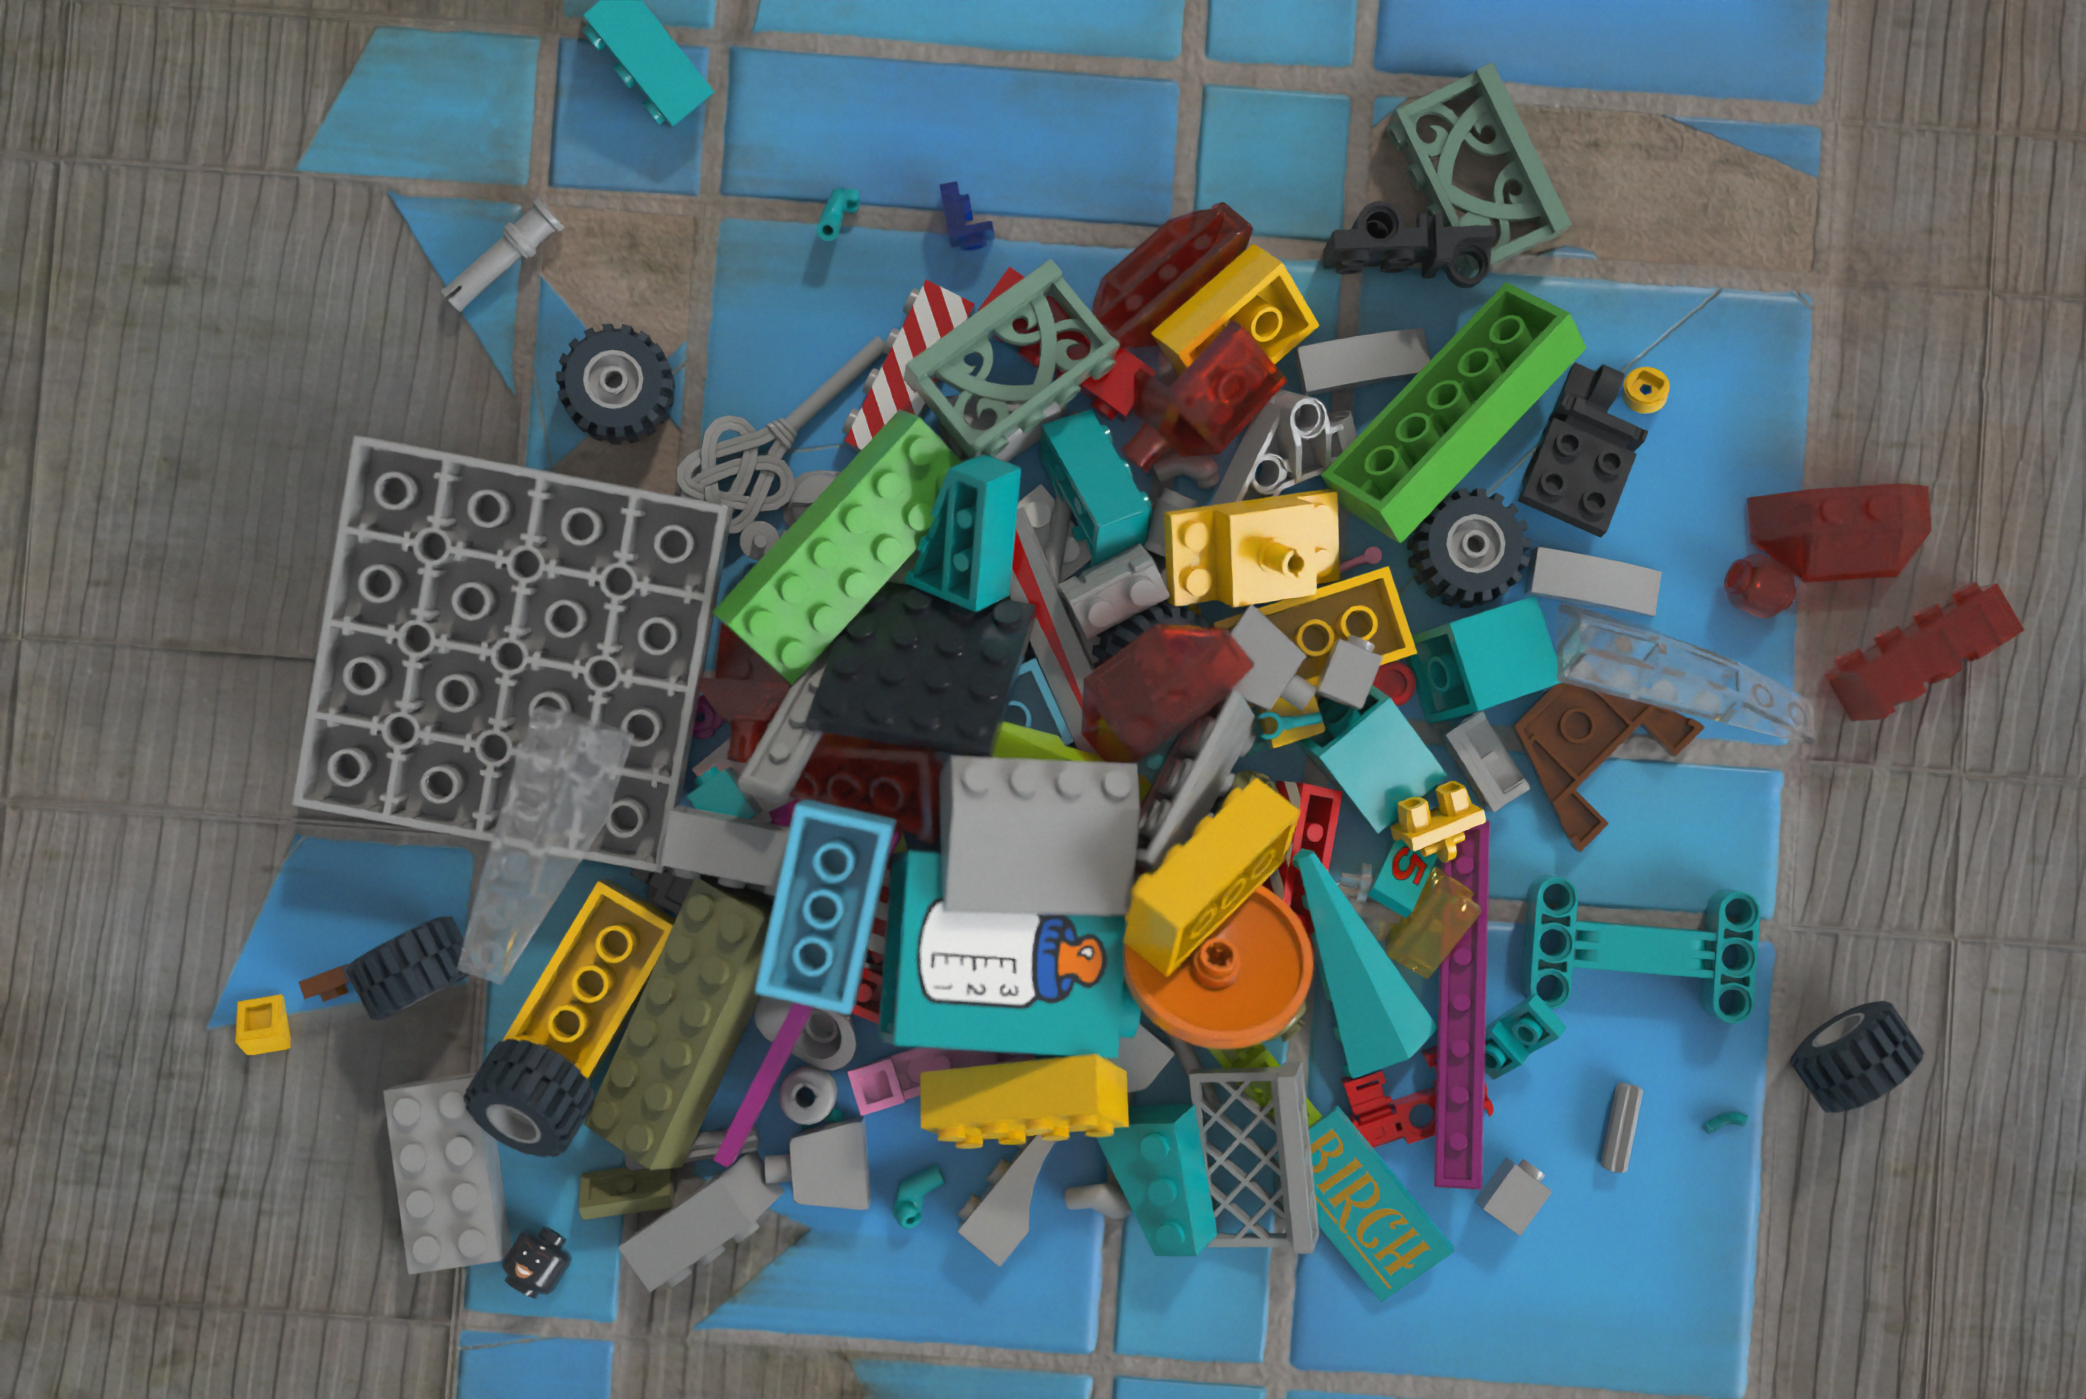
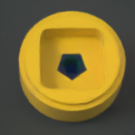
[1622,367,1670,413]

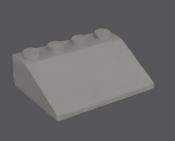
[1135,690,1257,876]
[939,757,1140,916]

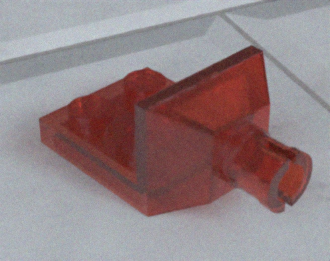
[1120,320,1288,474]
[698,623,793,763]

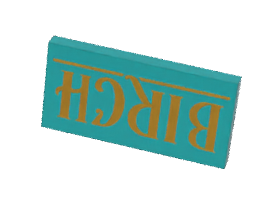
[1273,1105,1454,1302]

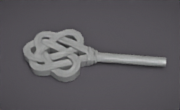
[676,336,885,534]

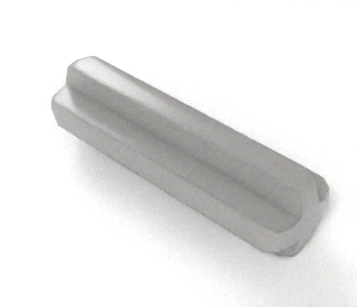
[1601,1082,1643,1173]

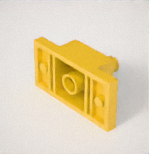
[1163,489,1340,607]

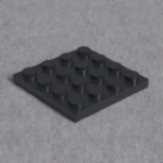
[806,582,1036,758]

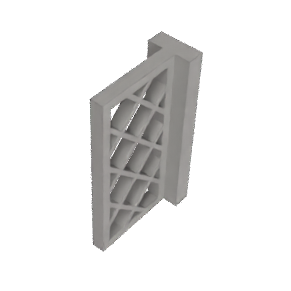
[1189,1061,1319,1254]

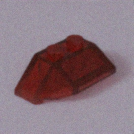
[1091,201,1253,349]
[1747,483,1932,583]
[1081,624,1255,764]

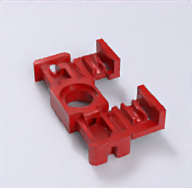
[1340,1045,1494,1148]

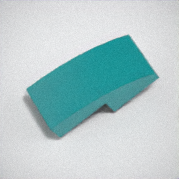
[1485,993,1567,1080]

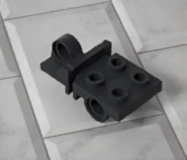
[1323,201,1496,288]
[1518,362,1648,538]

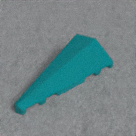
[1292,849,1438,1079]

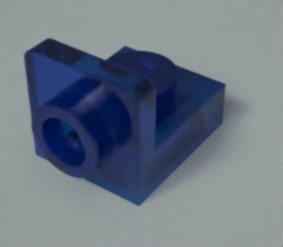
[939,181,995,251]

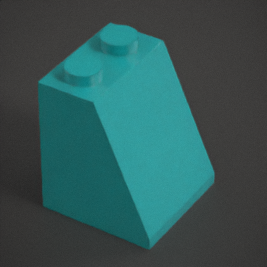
[1406,595,1564,725]
[1295,685,1447,834]

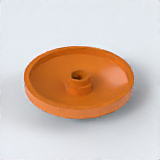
[1123,885,1313,1049]

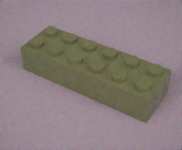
[584,877,773,1170]

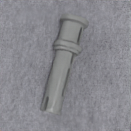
[441,197,565,312]

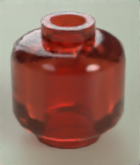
[1724,553,1796,619]

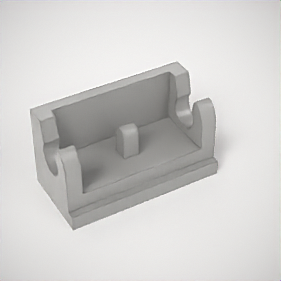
[1438,710,1530,812]

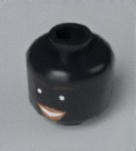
[502,1226,572,1299]

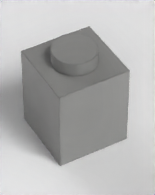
[1315,635,1383,710]
[1475,1157,1553,1236]

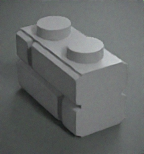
[1058,543,1170,639]

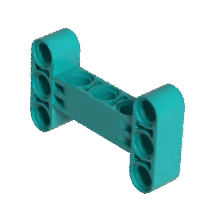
[1521,875,1761,1024]

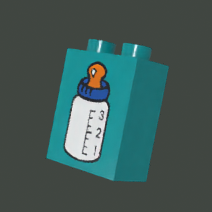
[877,851,1141,1058]

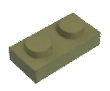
[579,1167,675,1220]

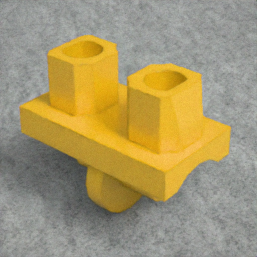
[1390,781,1486,863]

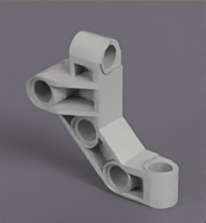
[1210,386,1357,506]

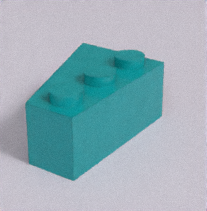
[581,0,715,127]
[1039,409,1152,569]
[904,454,1021,612]
[1096,1104,1218,1256]

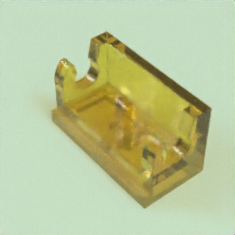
[1384,867,1481,980]

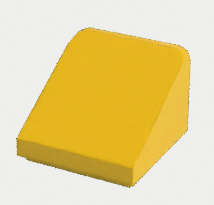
[235,994,291,1055]

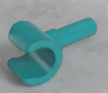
[1257,712,1322,739]

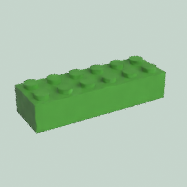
[1321,282,1587,544]
[712,409,963,684]

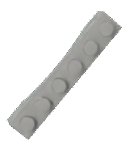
[957,1021,1175,1267]

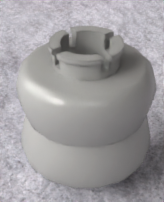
[778,1065,838,1125]

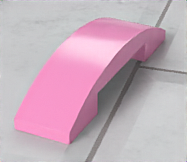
[847,1046,1035,1116]

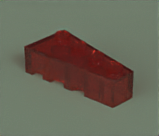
[1824,581,2025,721]
[756,733,951,844]

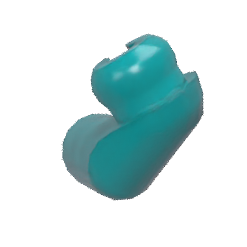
[816,186,860,241]
[892,1164,946,1229]

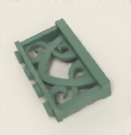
[1387,62,1572,278]
[903,259,1120,459]

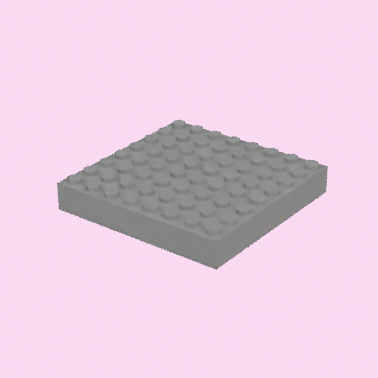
[292,435,734,873]

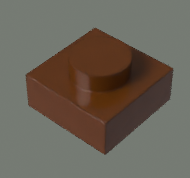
[298,963,351,1002]

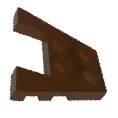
[1511,662,1705,852]

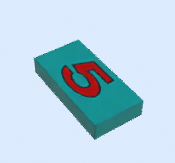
[1367,838,1437,918]

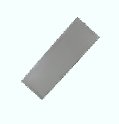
[1293,328,1430,396]
[1524,547,1662,617]

